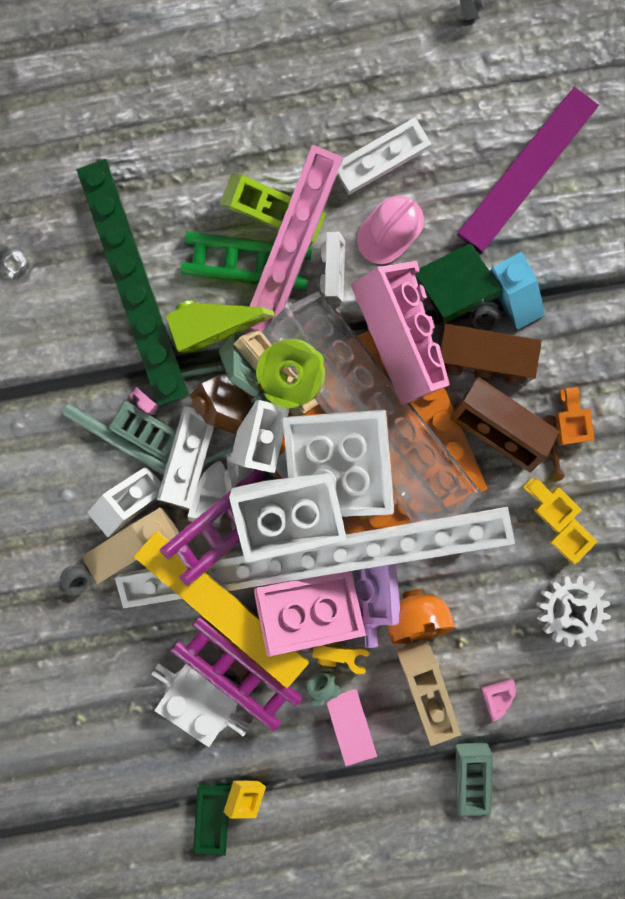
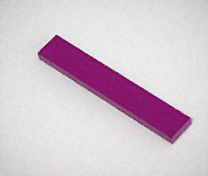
[457,86,599,254]

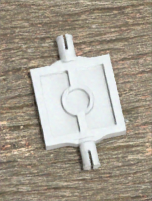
[151,663,251,747]

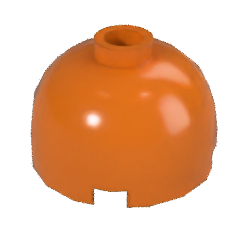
[388,589,455,646]

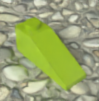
[220,174,326,243]
[166,300,275,353]

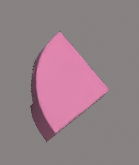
[129,387,161,416]
[481,679,516,722]

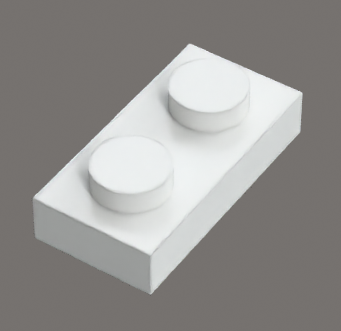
[320,232,345,303]

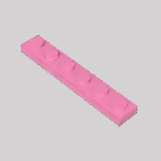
[242,145,343,343]

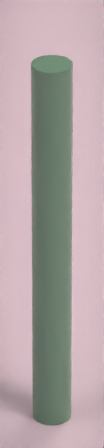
[62,404,167,476]

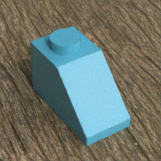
[490,252,545,331]

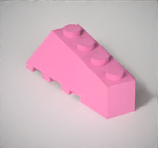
[350,261,450,405]

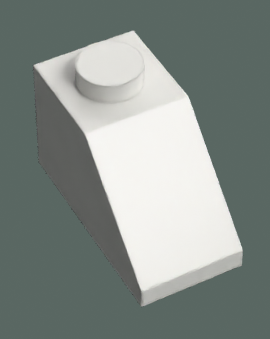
[230,400,290,473]
[87,466,161,537]

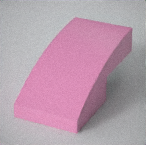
[326,689,377,767]

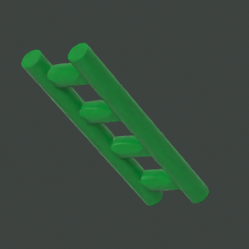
[181,231,312,291]

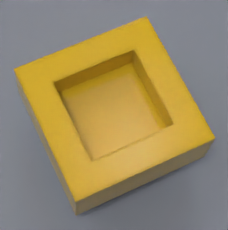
[549,519,598,565]
[224,781,266,819]

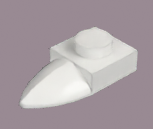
[188,461,226,528]

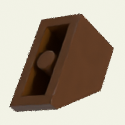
[190,373,253,434]

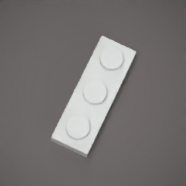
[337,117,431,195]
[157,406,214,509]

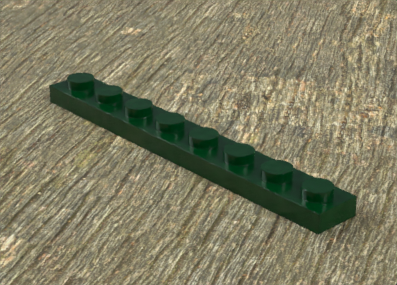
[76,159,190,407]

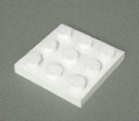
[283,410,394,516]

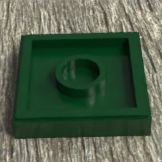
[415,243,502,324]

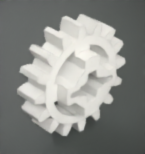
[536,575,611,647]

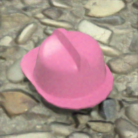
[357,196,424,264]

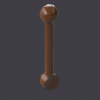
[543,415,565,481]

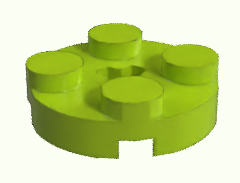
[256,339,325,408]

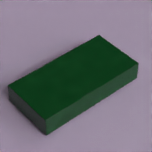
[193,784,231,856]

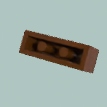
[438,324,542,386]
[449,377,560,473]

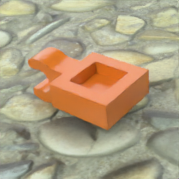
[555,387,594,445]

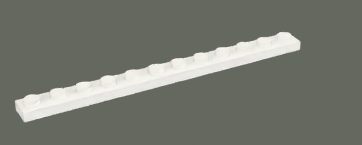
[115,507,515,608]

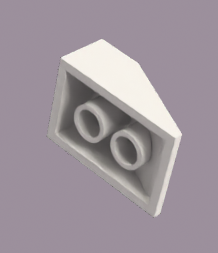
[229,473,347,563]

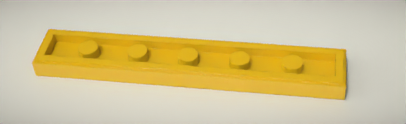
[134,530,309,688]

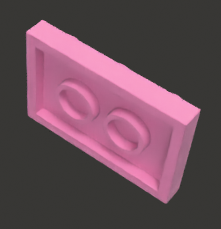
[254,571,366,657]

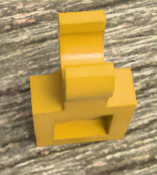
[522,478,582,533]
[312,643,369,674]

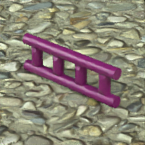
[160,469,265,586]
[170,615,302,732]

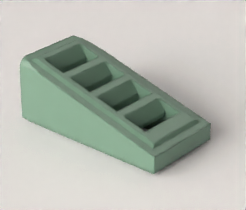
[219,334,259,396]
[109,401,176,463]
[456,743,493,816]

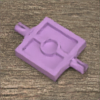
[352,564,400,648]

